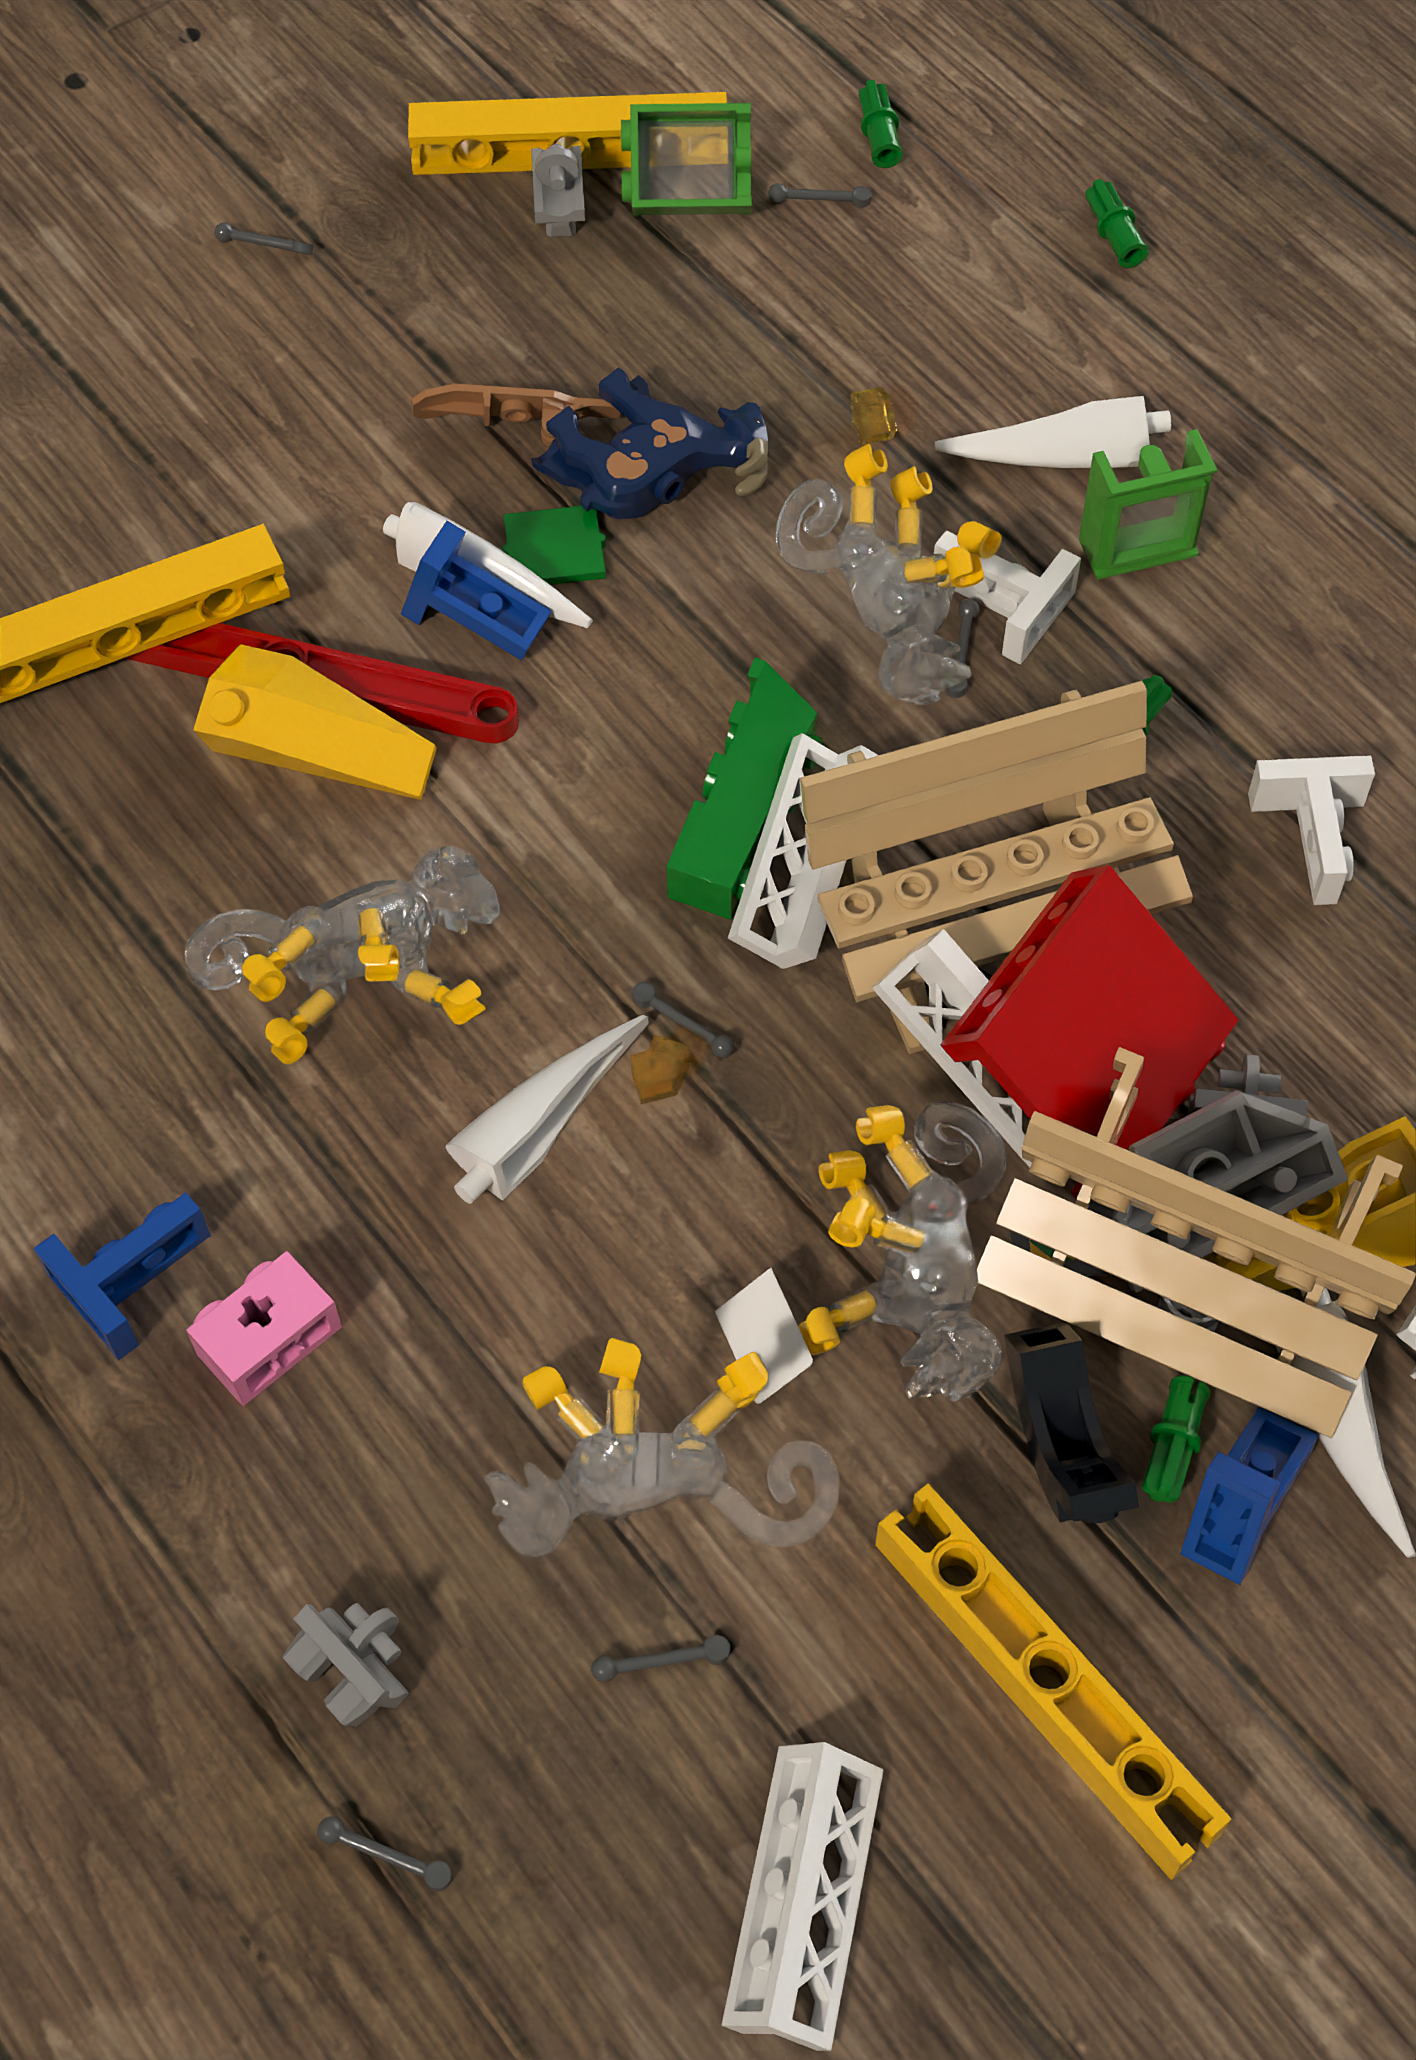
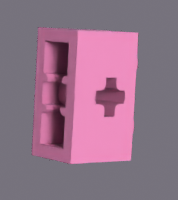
[186,1251,342,1407]

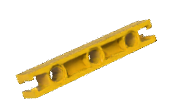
[408,92,728,175]
[0,523,291,703]
[875,1483,1232,1881]

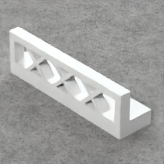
[728,733,879,969]
[872,929,1032,1168]
[721,1742,883,2051]

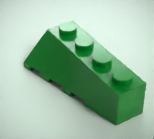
[666,657,823,920]

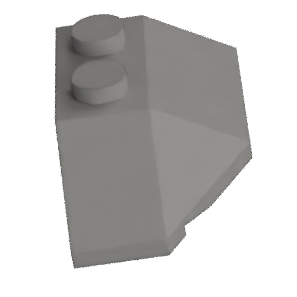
[1112,1090,1348,1293]

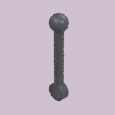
[768,183,871,208]
[215,222,313,255]
[945,599,980,698]
[632,982,735,1058]
[591,1635,730,1682]
[317,1816,452,1892]

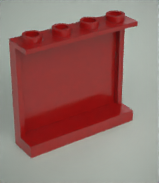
[940,865,1239,1198]

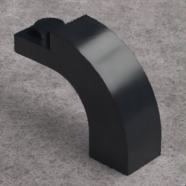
[1004,1322,1139,1523]

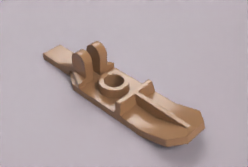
[411,383,621,447]

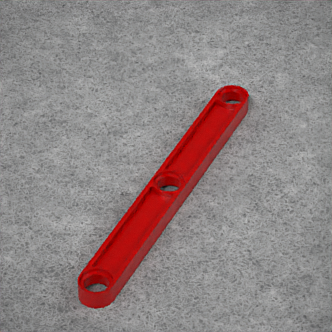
[124,623,519,744]

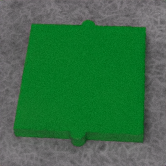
[502,505,606,585]

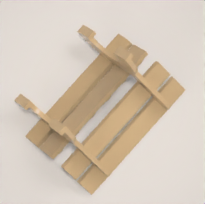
[800,681,1193,1055]
[973,1047,1416,1438]

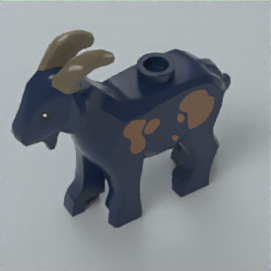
[531,368,769,519]

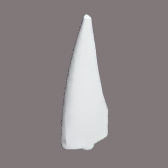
[934,396,1171,468]
[383,502,593,628]
[446,1015,649,1204]
[1276,1288,1416,1558]

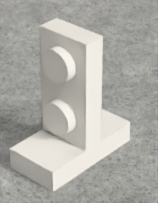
[931,530,1081,665]
[1248,756,1375,905]

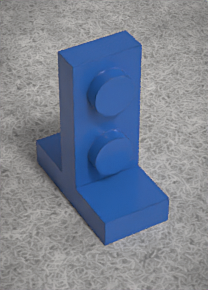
[401,521,551,660]
[33,1192,211,1361]
[1180,1407,1318,1585]

